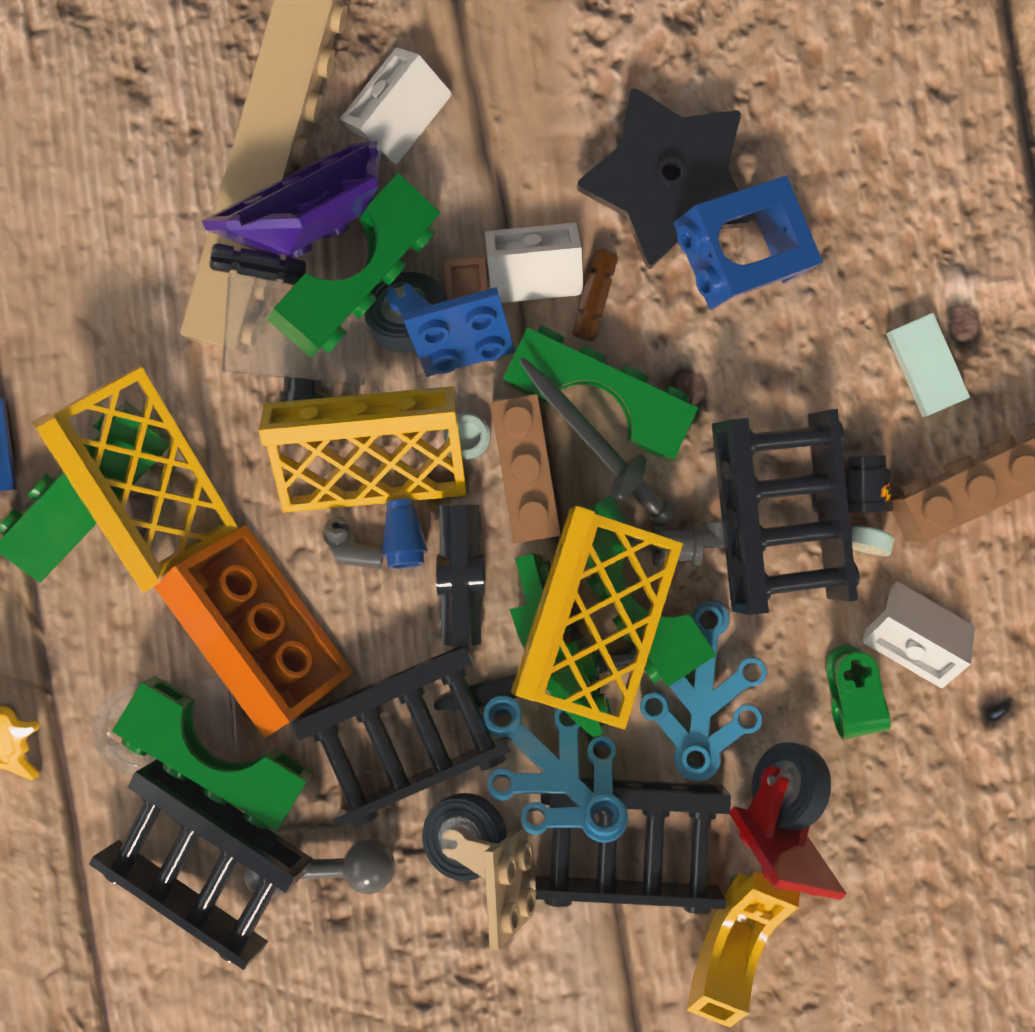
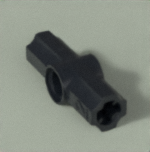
[436,505,485,646]

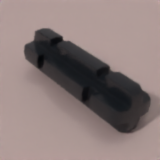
[209,243,306,286]

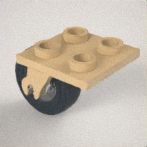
[422,793,536,950]

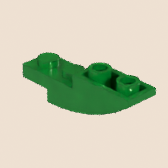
[509,553,612,737]

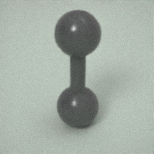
[243,839,395,898]

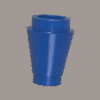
[382,499,428,569]

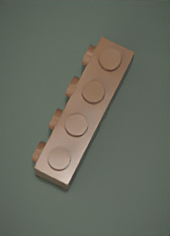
[892,423,1035,542]

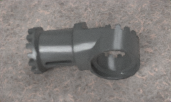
[651,522,725,567]

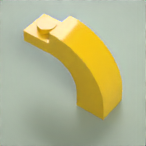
[687,871,800,1027]

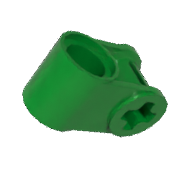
[825,645,891,740]

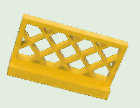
[31,366,239,593]
[258,386,466,513]
[511,506,683,730]

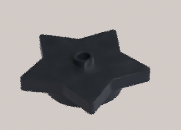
[577,88,752,269]

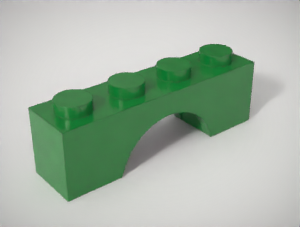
[267,173,441,358]
[503,326,698,462]
[563,495,716,687]
[111,676,314,831]

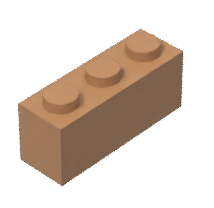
[490,394,561,543]

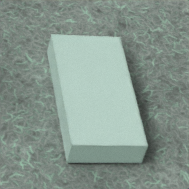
[886,313,970,417]

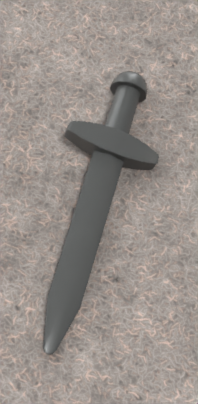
[520,357,674,526]

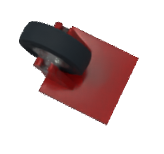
[729,742,847,900]

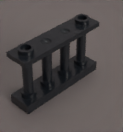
[712,409,860,615]
[291,646,511,828]
[89,759,313,970]
[535,777,731,914]

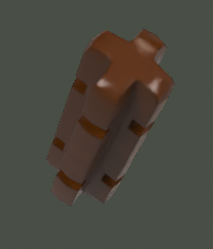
[572,249,618,341]

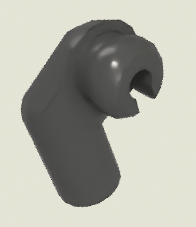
[323,517,383,569]

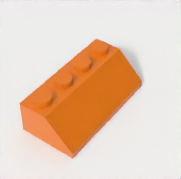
[154,525,354,738]

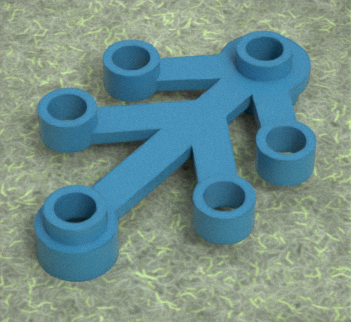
[640,600,768,782]
[484,696,628,842]

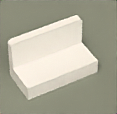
[339,47,451,164]
[485,222,583,303]
[862,581,975,688]

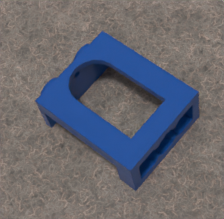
[673,175,823,310]

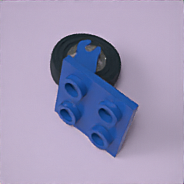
[365,272,515,377]

